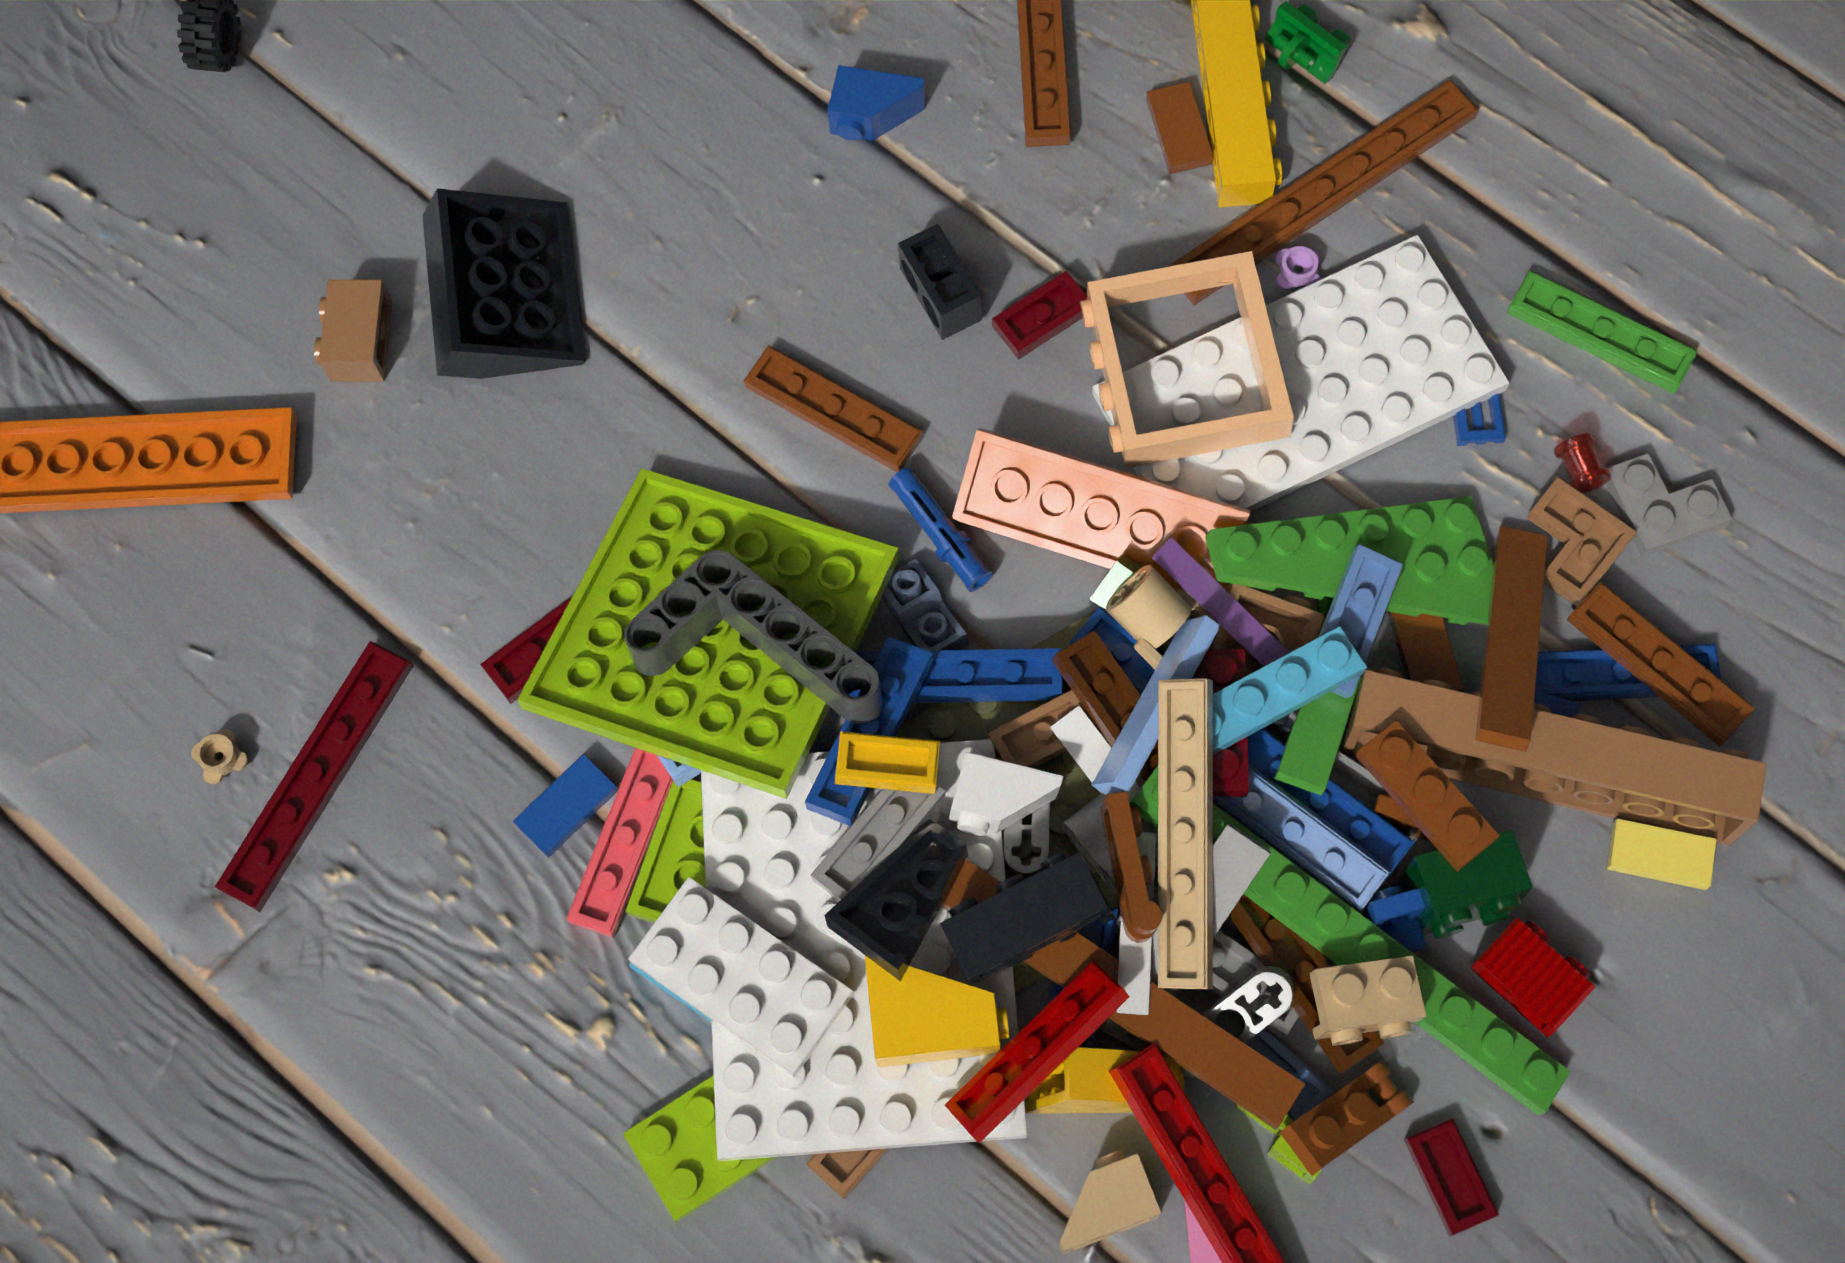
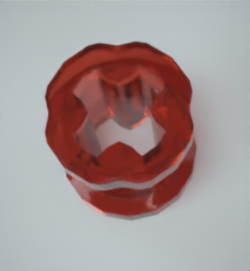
[1553,433,1612,494]

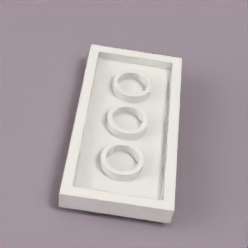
[628,877,854,1078]

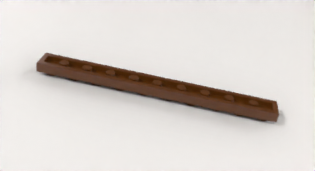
[1051,630,1384,1074]

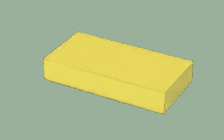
[1606,818,1717,890]

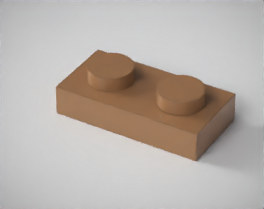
[988,690,1098,768]

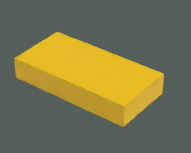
[835,731,940,794]

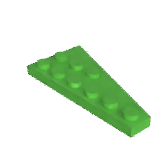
[1205,496,1493,625]

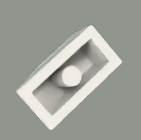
[948,752,1063,836]

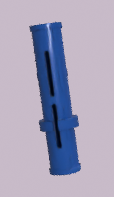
[888,467,993,592]

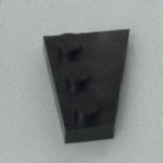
[824,819,968,982]

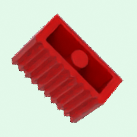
[1470,918,1596,1038]

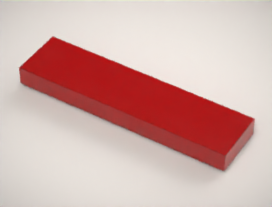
[944,960,1130,1143]

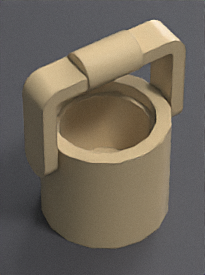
[1105,565,1216,670]

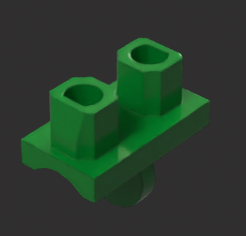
[1265,1,1351,84]

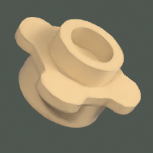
[191,729,248,785]

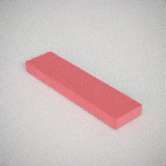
[566,748,673,938]

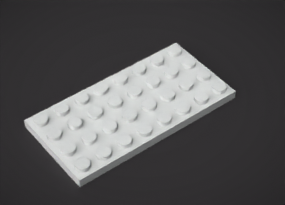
[1092,235,1509,512]

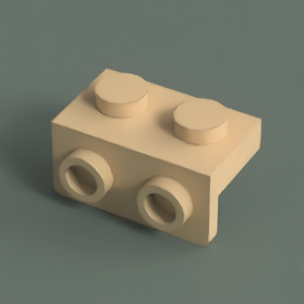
[1309,956,1427,1046]

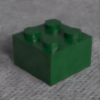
[1399,830,1533,939]

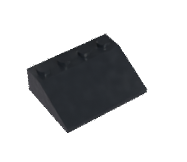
[422,188,585,379]

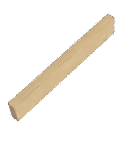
[1158,679,1213,989]

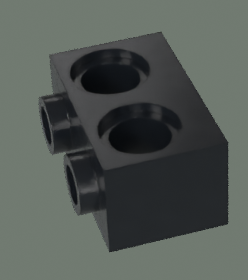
[898,224,982,340]

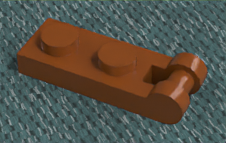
[1100,791,1162,943]
[1280,1060,1414,1176]

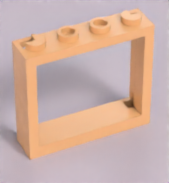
[1080,251,1294,469]

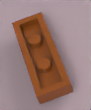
[1356,720,1500,872]

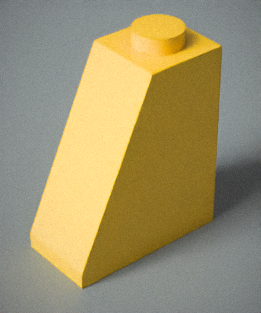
[865,956,1009,1067]
[1025,1047,1184,1114]

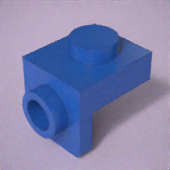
[1362,886,1426,953]

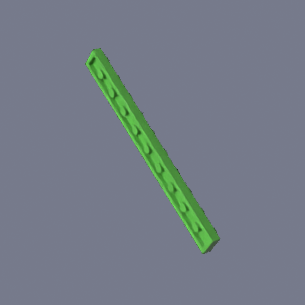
[1129,766,1571,1115]

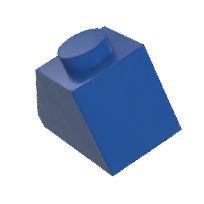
[827,65,926,141]

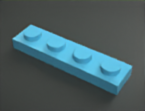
[1213,626,1367,755]

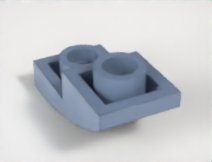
[882,559,969,651]

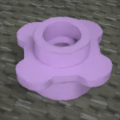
[1276,246,1321,291]

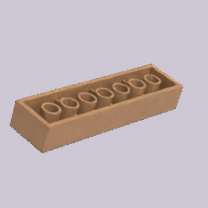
[1341,668,1767,846]

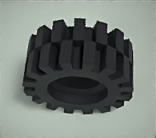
[177,0,241,73]

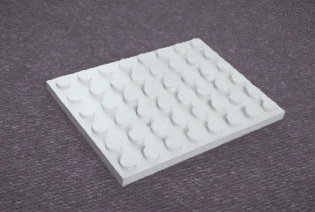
[701,739,1027,1161]

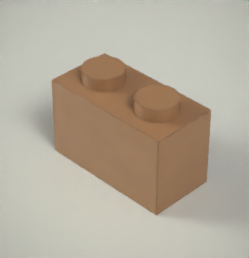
[314,280,393,382]

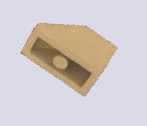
[1059,1150,1161,1255]

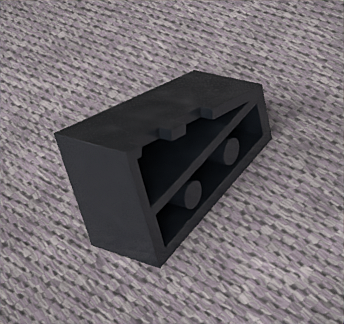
[940,850,1116,984]

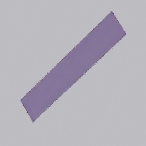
[1152,537,1290,667]

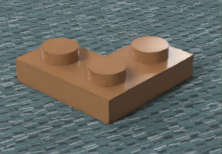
[1527,477,1637,607]

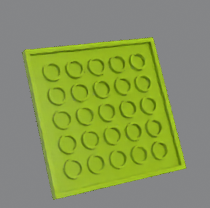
[517,468,900,799]

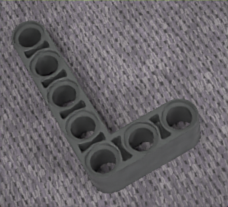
[624,550,883,724]

